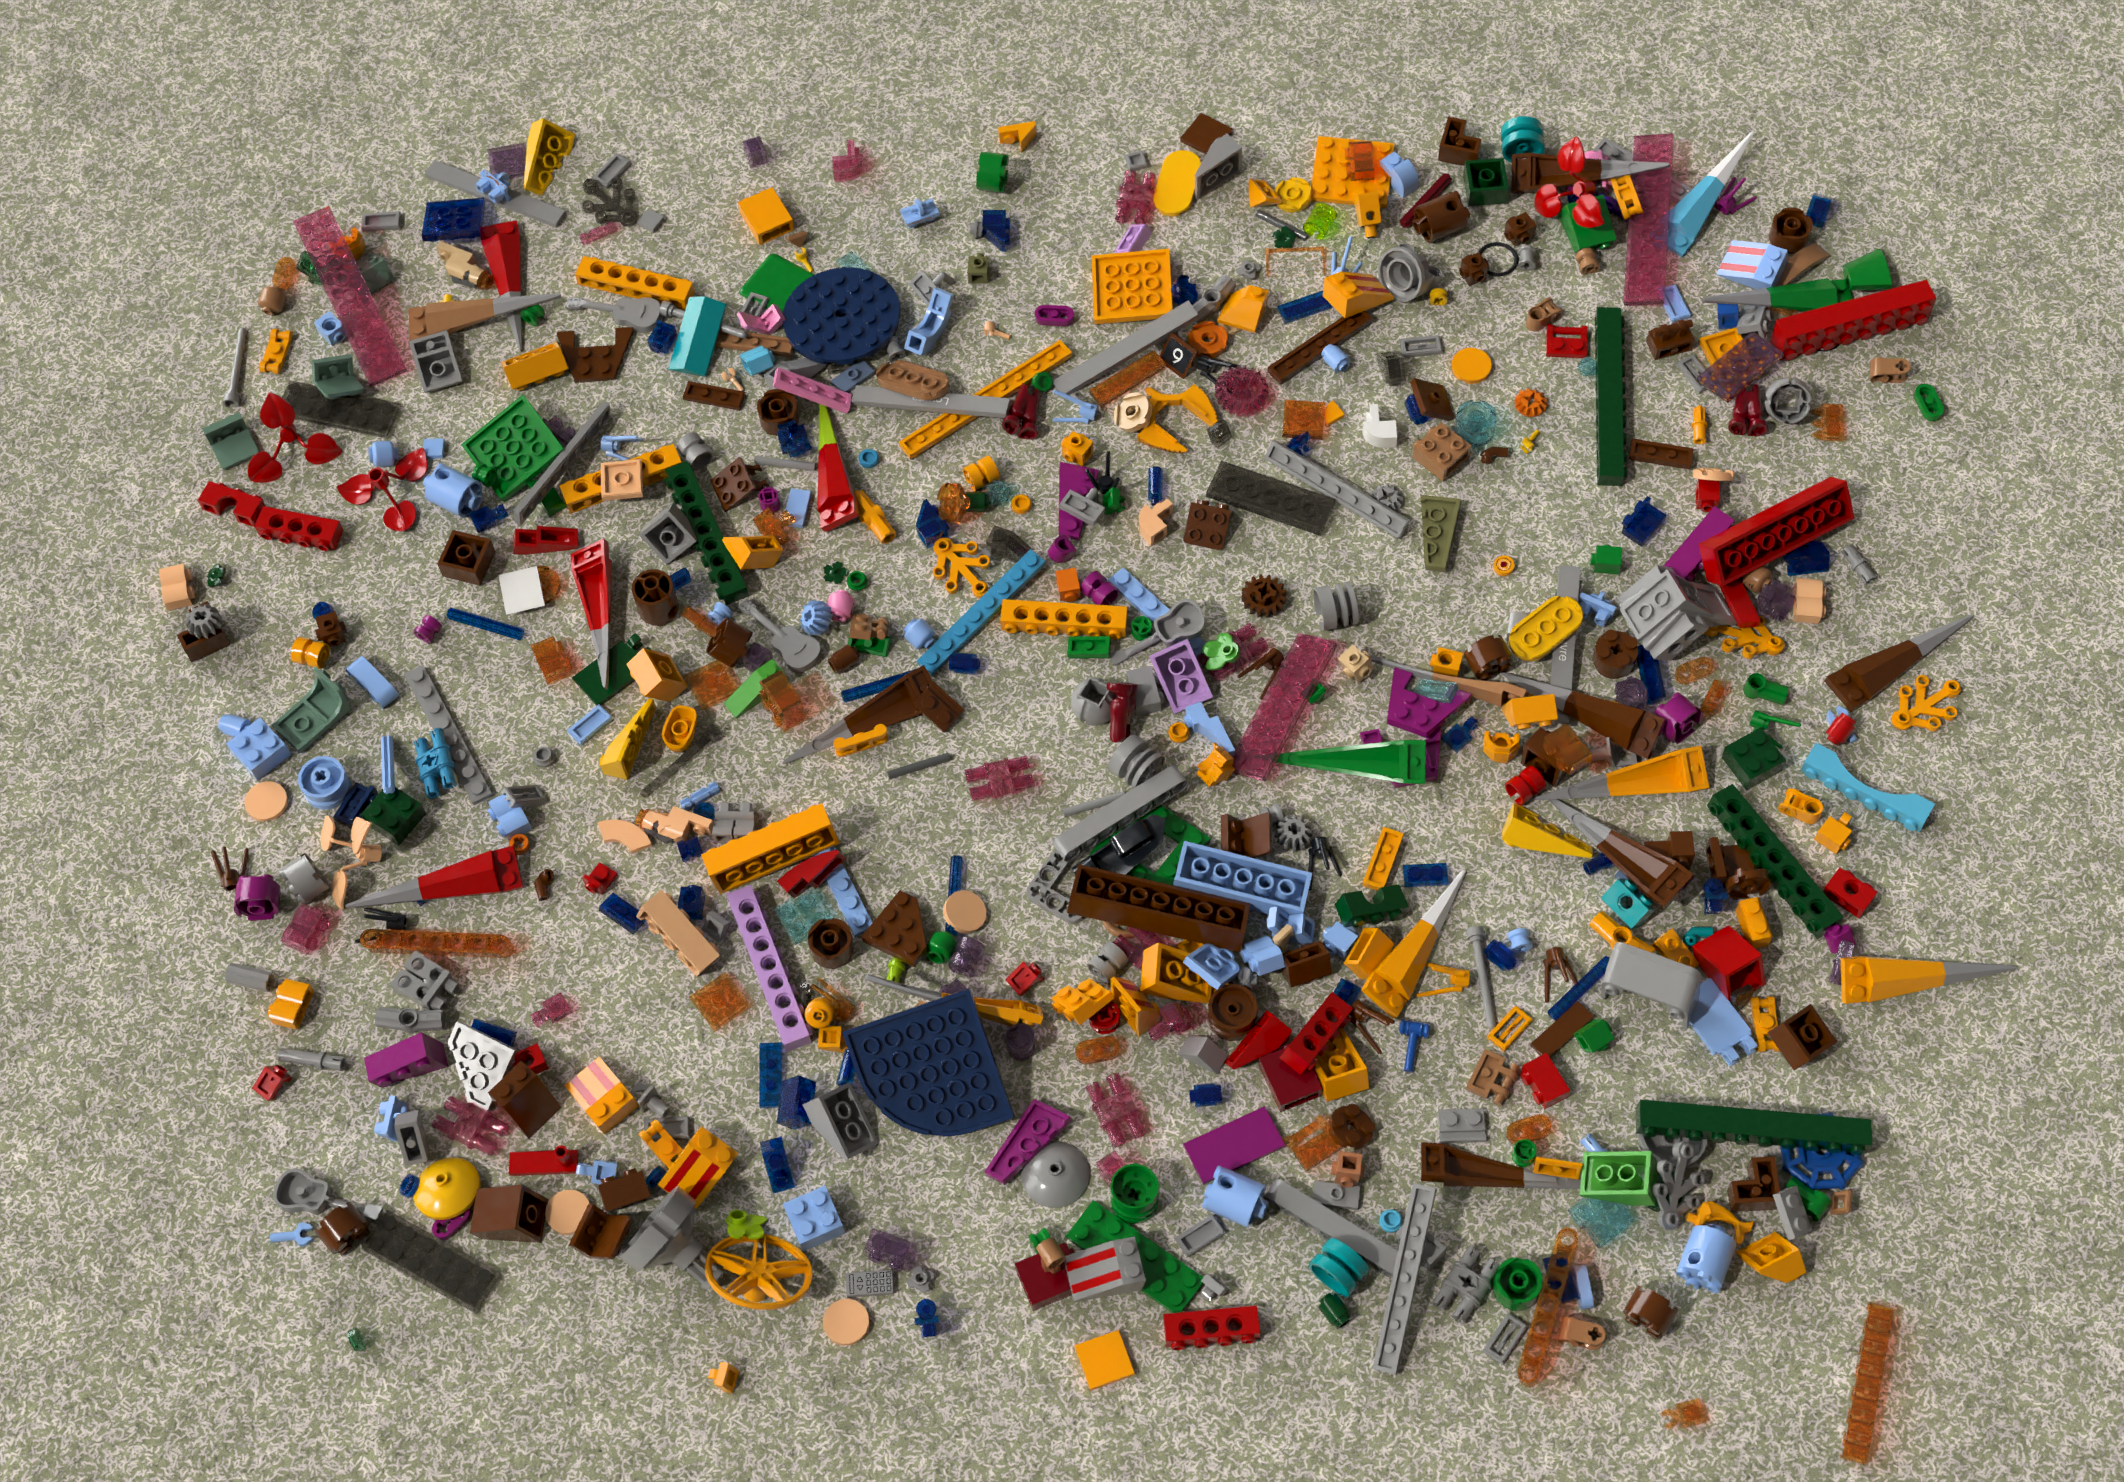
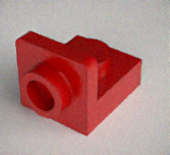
[582,862,618,895]
[1005,961,1045,996]
[252,1065,292,1101]

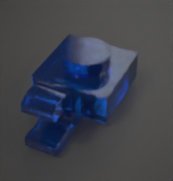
[469,504,508,533]
[1441,716,1478,753]

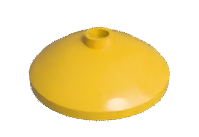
[413,1157,481,1220]

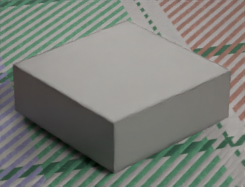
[1124,150,1148,172]
[637,209,665,233]

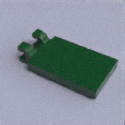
[572,633,651,706]

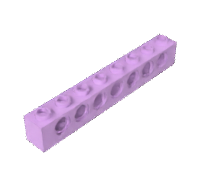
[726,885,813,1052]

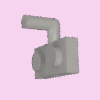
[908,270,955,306]
[1059,488,1105,527]

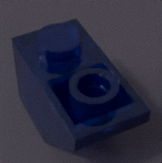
[982,210,1010,252]
[916,499,949,549]
[760,1136,795,1194]

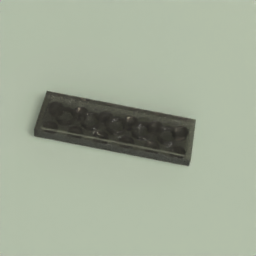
[282,380,402,439]
[1206,461,1336,536]
[361,1210,502,1314]

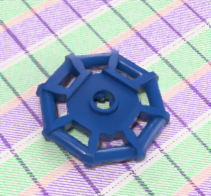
[1780,1112,1864,1190]

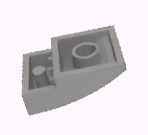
[409,330,463,393]

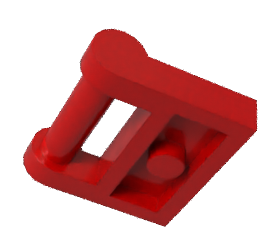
[1546,324,1587,359]

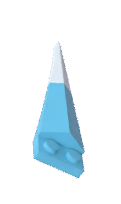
[1649,132,1753,257]

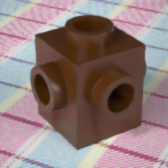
[1504,212,1537,247]
[1459,252,1489,286]
[315,611,347,647]

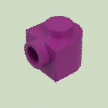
[1048,534,1077,563]
[1824,924,1856,954]

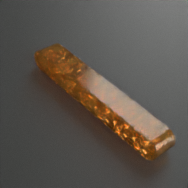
[360,929,514,958]
[1517,1227,1579,1388]
[1840,1302,1894,1465]

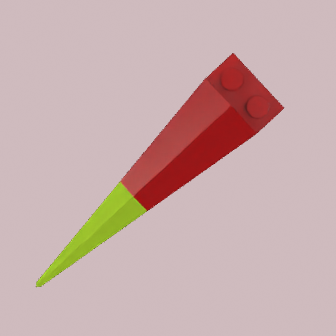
[817,404,859,532]

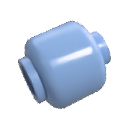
[368,441,399,467]
[904,618,935,649]

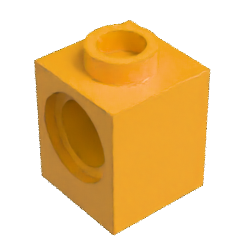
[1430,647,1463,677]

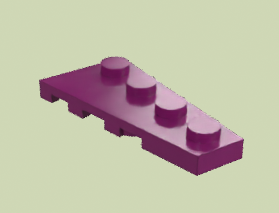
[1059,462,1099,540]
[984,1099,1072,1185]

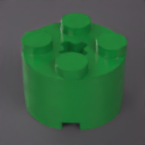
[976,152,1009,193]
[1493,1257,1542,1311]

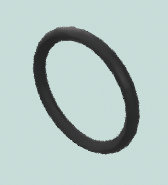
[1479,242,1518,277]

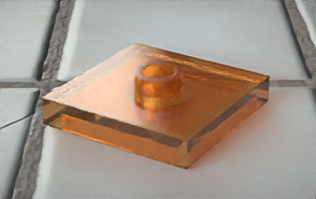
[1282,400,1325,440]
[684,660,738,711]
[689,972,751,1032]

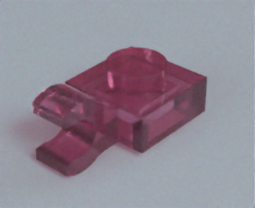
[530,992,572,1027]

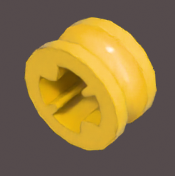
[1429,288,1448,305]

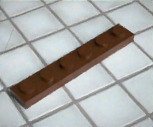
[1267,311,1372,384]

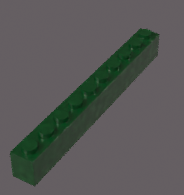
[1595,307,1628,486]
[1636,1099,1872,1155]

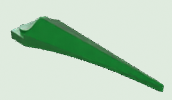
[1254,740,1426,784]

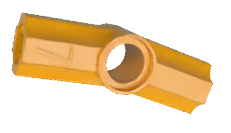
[1589,911,1655,953]

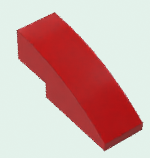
[513,526,578,555]
[777,849,847,899]

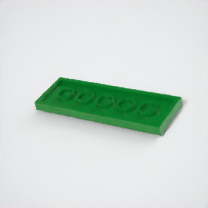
[1066,1200,1204,1313]

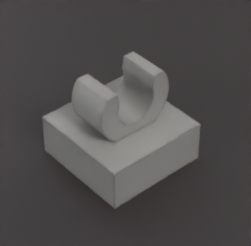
[702,910,731,941]
[1201,1274,1229,1301]

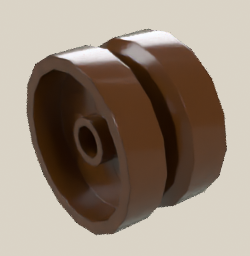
[1208,984,1258,1041]

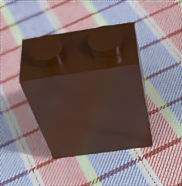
[488,1061,561,1139]
[470,1185,548,1243]

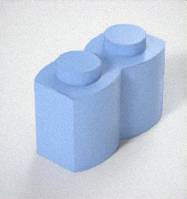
[487,795,532,841]
[1240,936,1285,976]

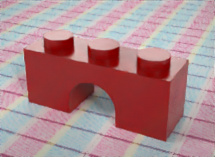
[197,481,266,527]

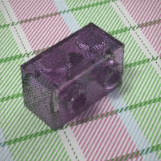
[864,1228,917,1272]

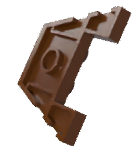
[557,327,634,383]

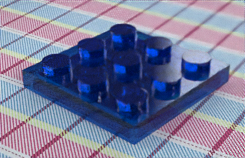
[421,197,486,242]

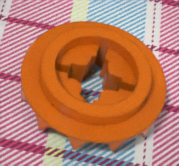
[1514,388,1547,417]

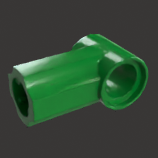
[1743,673,1789,705]
[1785,1177,1832,1222]

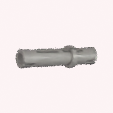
[277,1047,346,1071]

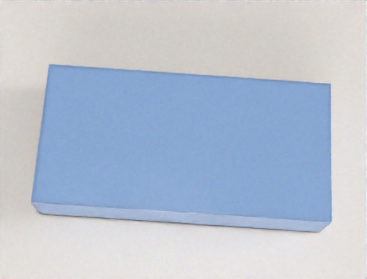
[1657,284,1691,323]
[783,488,811,528]
[567,704,613,746]

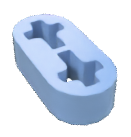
[1572,1265,1593,1310]

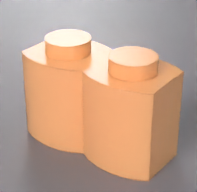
[159,563,195,611]
[1793,578,1826,624]

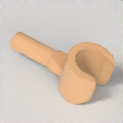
[984,321,1010,339]
[721,368,744,391]

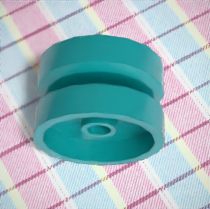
[1500,116,1545,163]
[1308,1238,1369,1297]

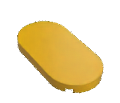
[1153,150,1201,217]
[1509,596,1583,661]

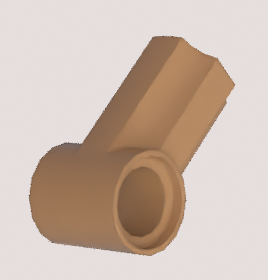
[1036,1237,1066,1274]

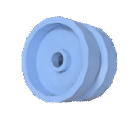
[298,756,351,810]

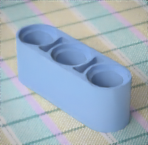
[345,656,399,709]

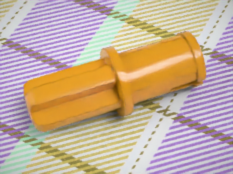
[1691,405,1708,444]

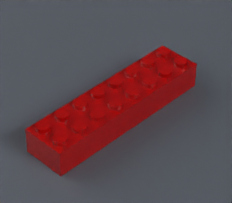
[1770,279,1936,361]
[1698,477,1855,586]

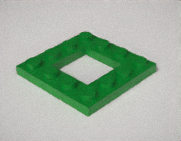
[1089,805,1211,886]

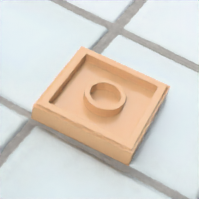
[601,459,643,501]

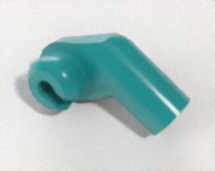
[1683,927,1713,947]

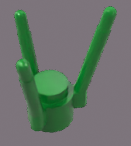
[1749,710,1801,749]

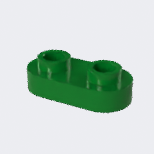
[1914,384,1944,421]

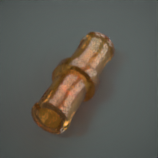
[682,606,718,637]

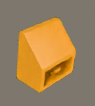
[722,535,783,570]

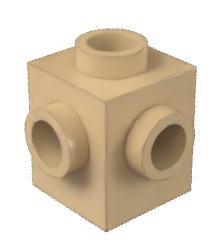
[1337,645,1374,683]

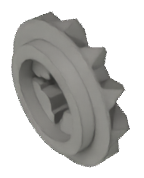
[1371,484,1404,512]

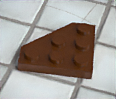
[861,890,928,967]

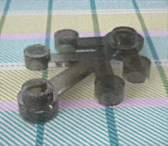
[582,178,638,227]

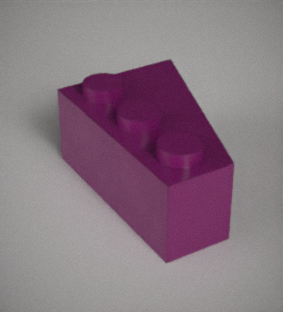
[364,1032,448,1087]

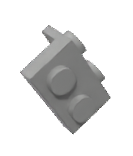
[1736,305,1773,340]
[1773,1186,1812,1240]

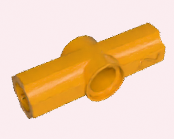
[855,490,897,544]

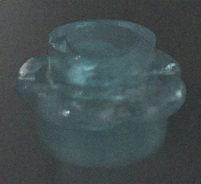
[1577,357,1597,376]

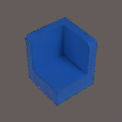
[1717,303,1739,329]

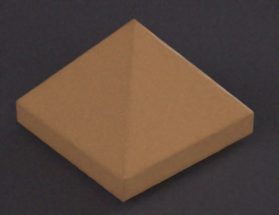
[785,231,807,248]
[1830,1190,1853,1215]

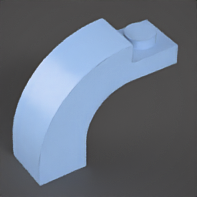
[904,287,954,356]

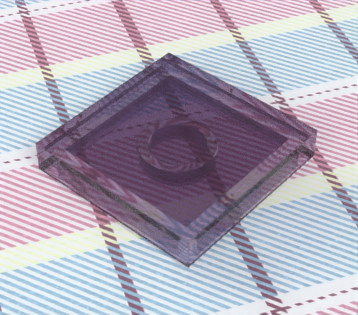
[487,143,527,179]

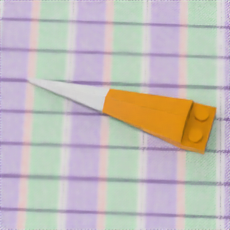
[1361,870,1466,1019]

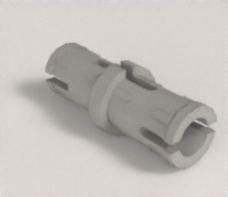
[1841,544,1877,585]

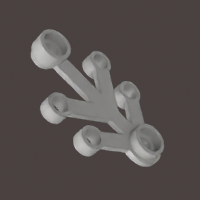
[1652,1141,1705,1231]

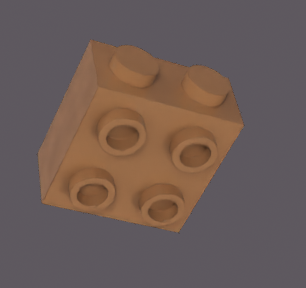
[1412,422,1472,481]

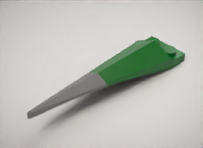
[1702,278,1852,312]

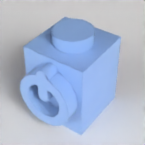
[1322,921,1358,960]

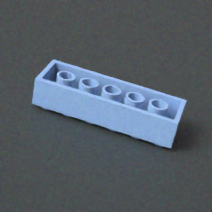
[1173,841,1312,915]

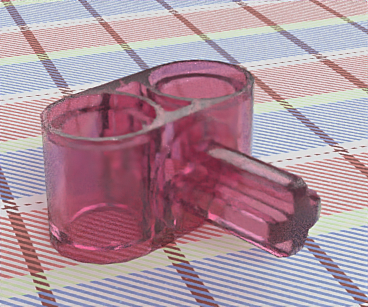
[1148,1002,1196,1041]

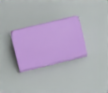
[1114,224,1152,253]

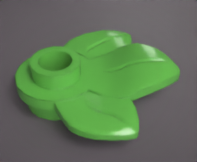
[1202,633,1240,670]

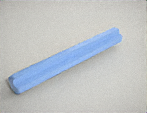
[381,735,395,794]

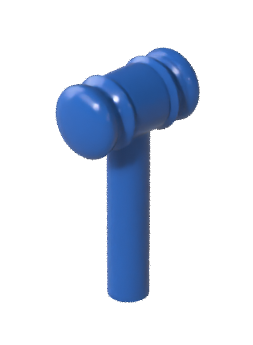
[1399,1019,1431,1073]

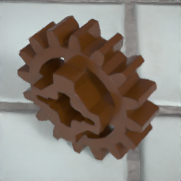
[1241,574,1286,618]

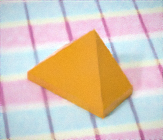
[1249,178,1282,207]

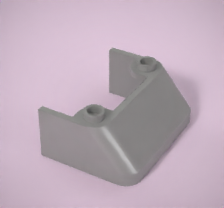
[1601,942,1701,1030]

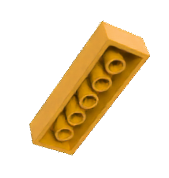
[701,803,840,894]

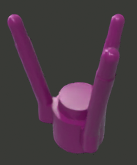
[1715,177,1757,215]

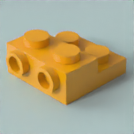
[1051,978,1114,1025]

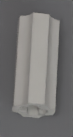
[225,963,274,992]

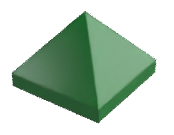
[1301,681,1326,705]

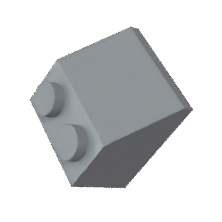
[639,503,697,565]

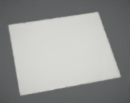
[499,566,545,615]

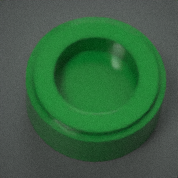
[1032,372,1053,392]

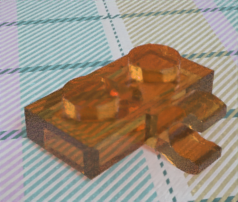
[753,507,796,547]

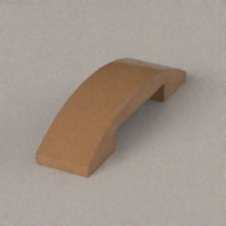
[1777,243,1830,286]

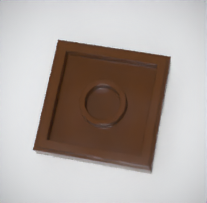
[1180,113,1233,155]

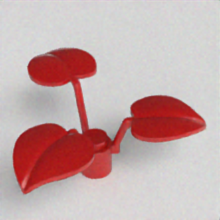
[1534,137,1605,228]
[248,392,342,483]
[337,448,428,532]

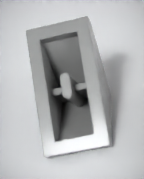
[1178,1036,1228,1074]

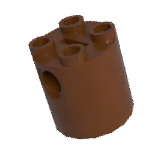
[1413,191,1470,243]
[632,569,679,626]

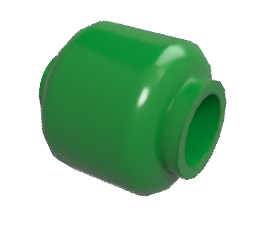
[926,931,958,964]

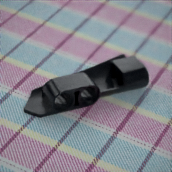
[1072,814,1166,875]

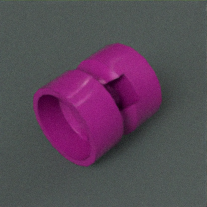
[1080,571,1119,605]

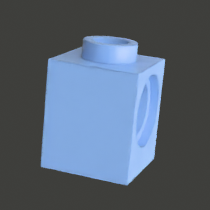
[314,311,348,346]

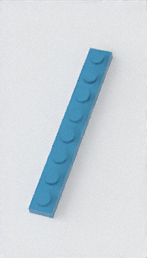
[917,549,1046,676]

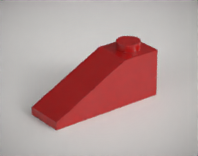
[1224,1010,1292,1070]

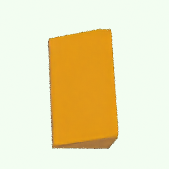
[1533,1157,1583,1180]

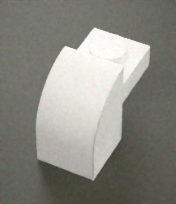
[1362,404,1397,448]

